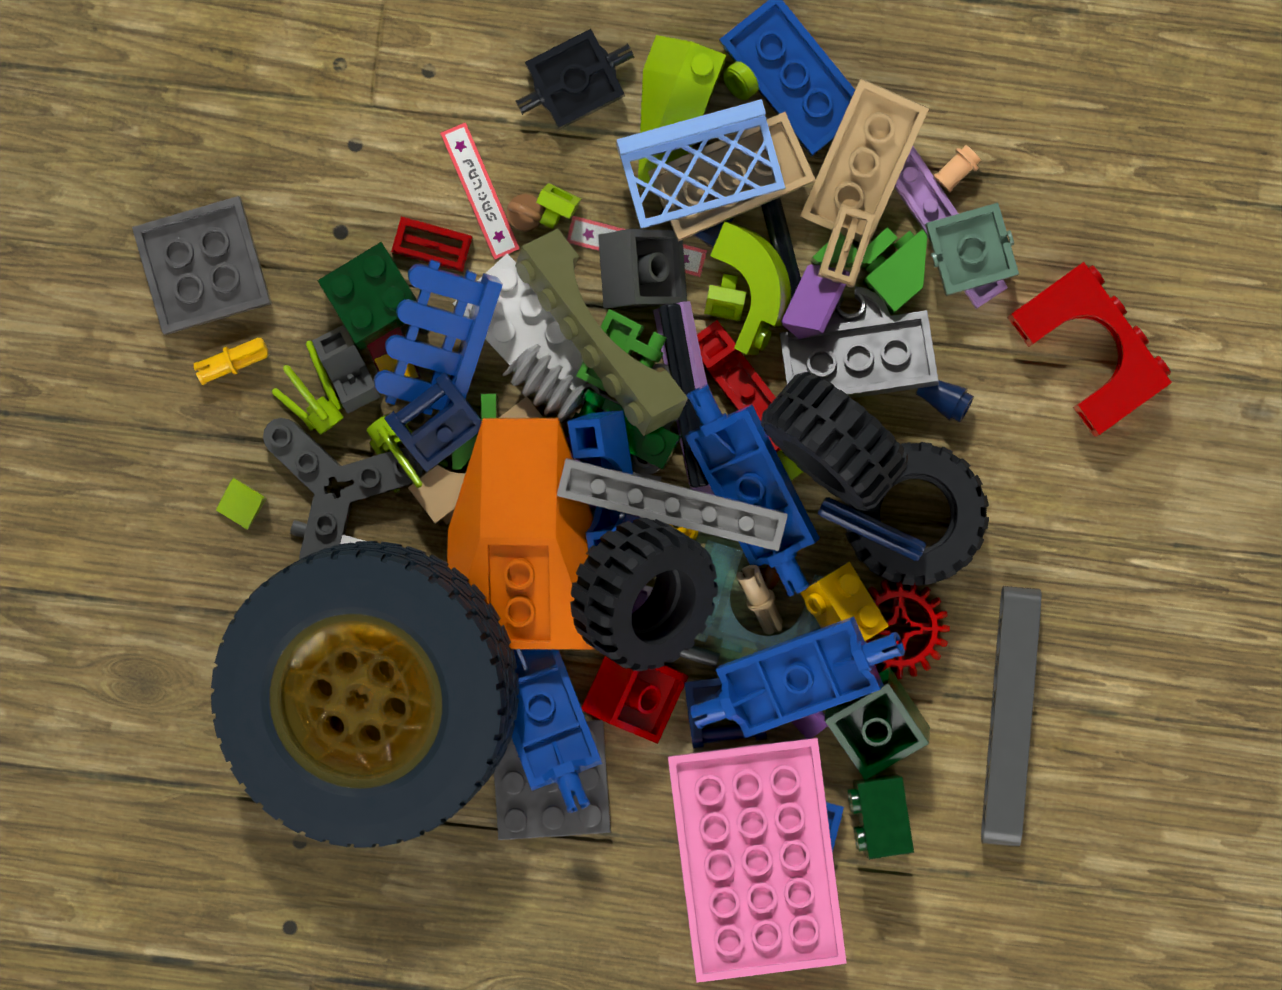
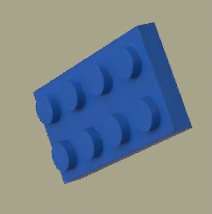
[719,0,855,157]

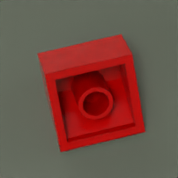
[581,656,689,744]

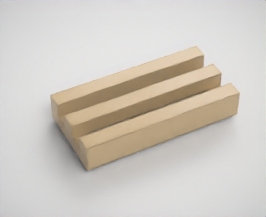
[817,204,877,288]

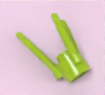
[272,341,344,435]
[366,414,448,492]

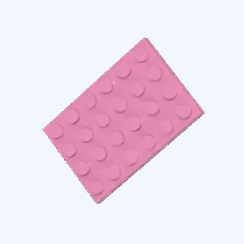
[668,737,847,983]

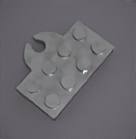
[779,286,939,398]

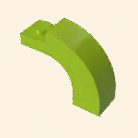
[710,221,791,355]

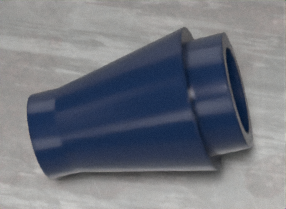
[916,380,974,422]

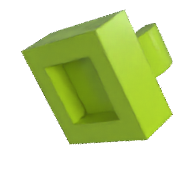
[536,183,581,229]
[704,274,746,321]

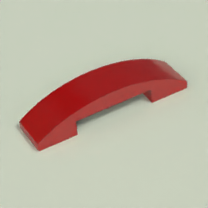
[697,320,781,452]

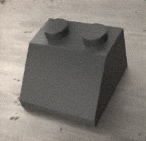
[598,229,687,309]

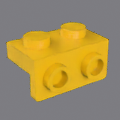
[801,562,889,641]

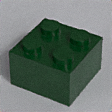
[317,242,417,350]
[824,667,930,780]
[847,773,914,860]

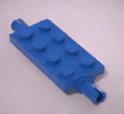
[685,384,820,596]
[691,616,905,738]
[512,649,603,813]

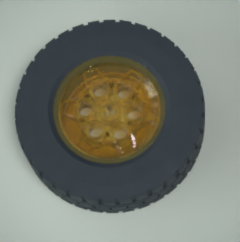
[211,541,519,848]

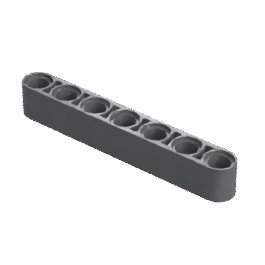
[981,586,1042,847]

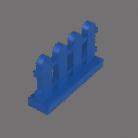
[374,259,503,415]

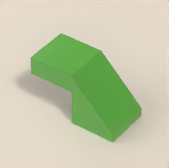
[811,227,898,268]
[452,394,498,471]

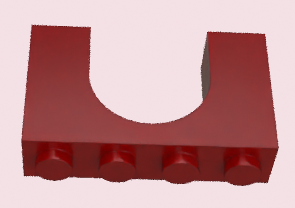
[1007,262,1172,437]

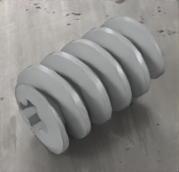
[503,344,584,424]

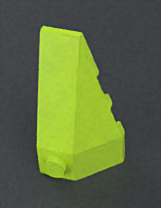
[638,35,726,189]

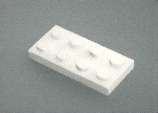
[453,253,587,405]

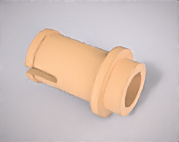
[933,145,981,193]

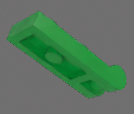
[572,389,681,470]

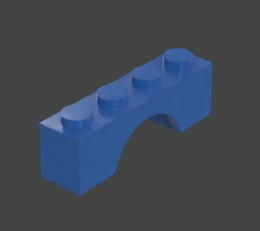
[567,410,640,550]

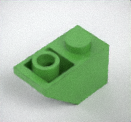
[863,229,927,315]

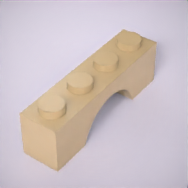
[408,396,543,525]

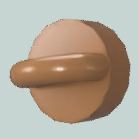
[506,194,544,232]

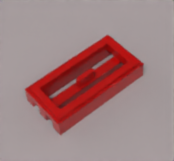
[391,216,473,273]

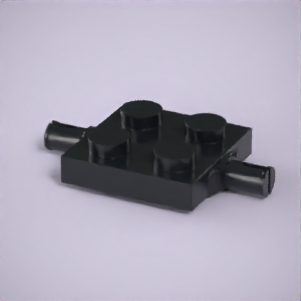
[515,29,635,130]

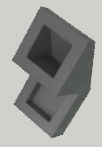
[312,324,381,414]

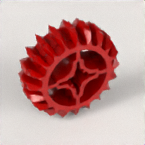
[865,580,950,679]

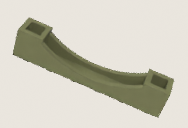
[515,228,688,436]

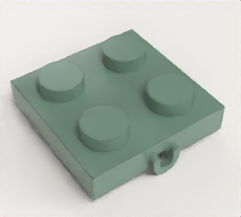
[925,203,1019,296]

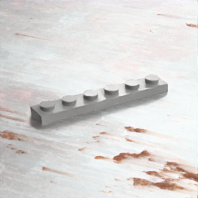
[557,458,788,551]

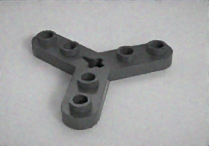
[263,418,425,560]

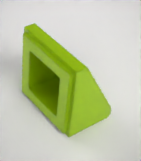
[216,478,267,530]

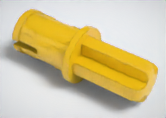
[193,338,268,385]

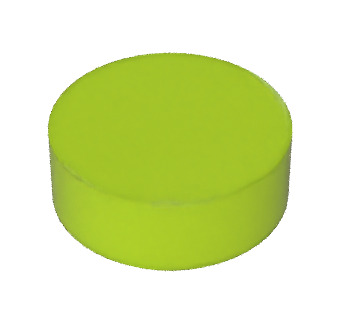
[724,61,759,100]

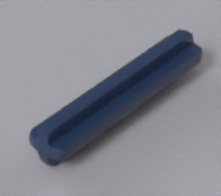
[818,497,926,561]

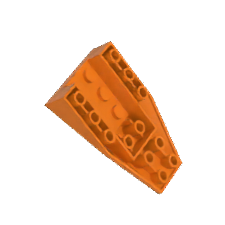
[447,418,595,650]

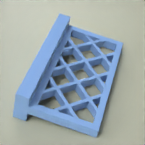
[616,99,786,229]

